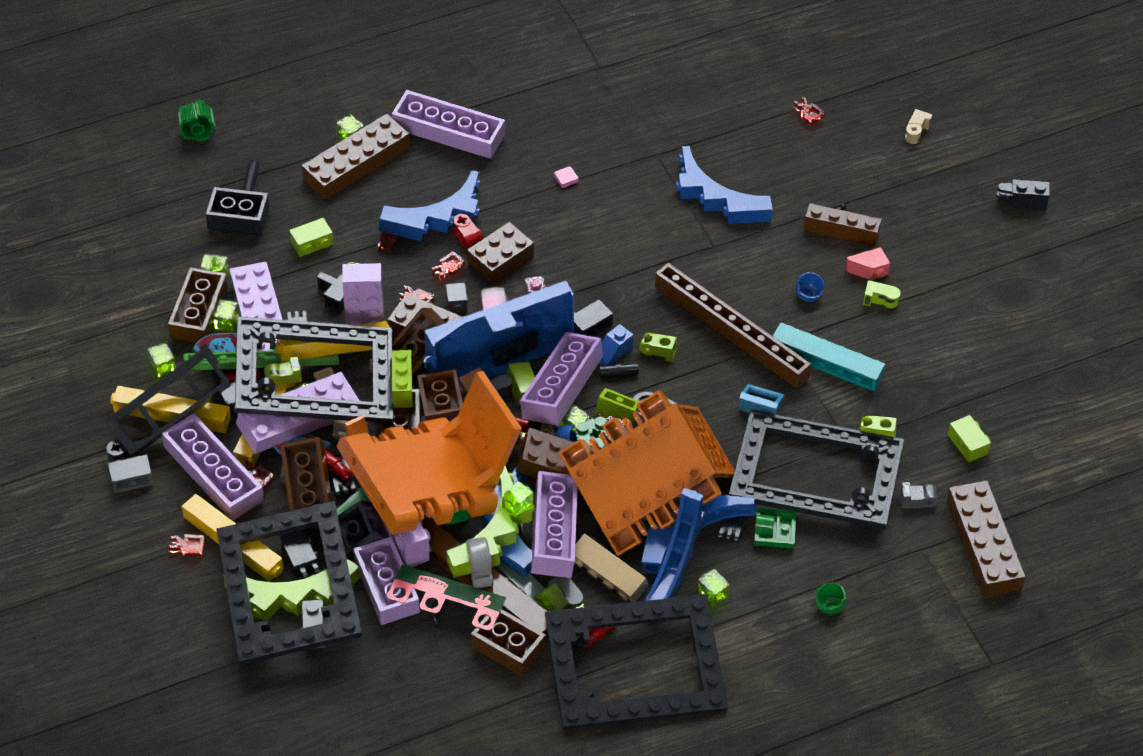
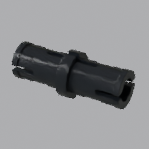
[599,363,639,378]

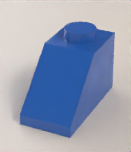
[598,324,633,366]

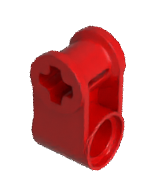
[454,214,484,250]

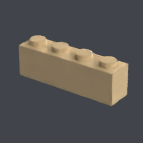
[574,534,649,602]

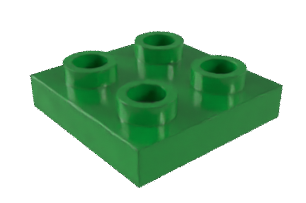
[754,508,796,549]

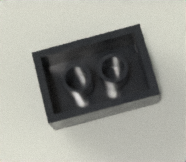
[206,187,269,235]

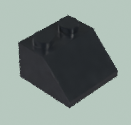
[338,501,388,556]

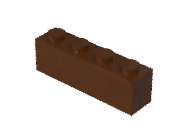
[804,203,881,247]

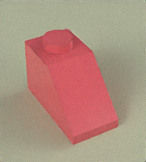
[845,247,890,280]

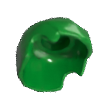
[816,583,846,615]

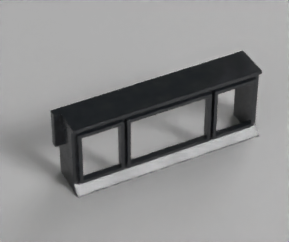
[107,343,231,455]

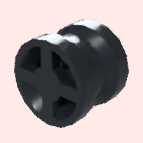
[106,440,128,463]

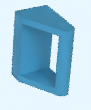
[738,384,785,415]

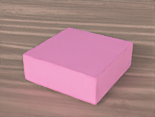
[554,166,579,188]

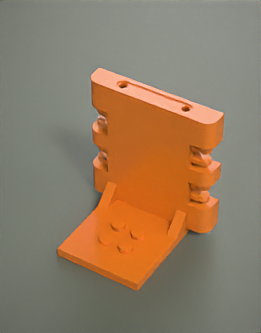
[337,371,522,535]
[558,390,735,556]

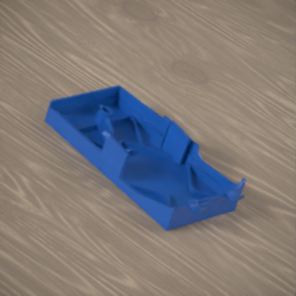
[424,281,574,379]

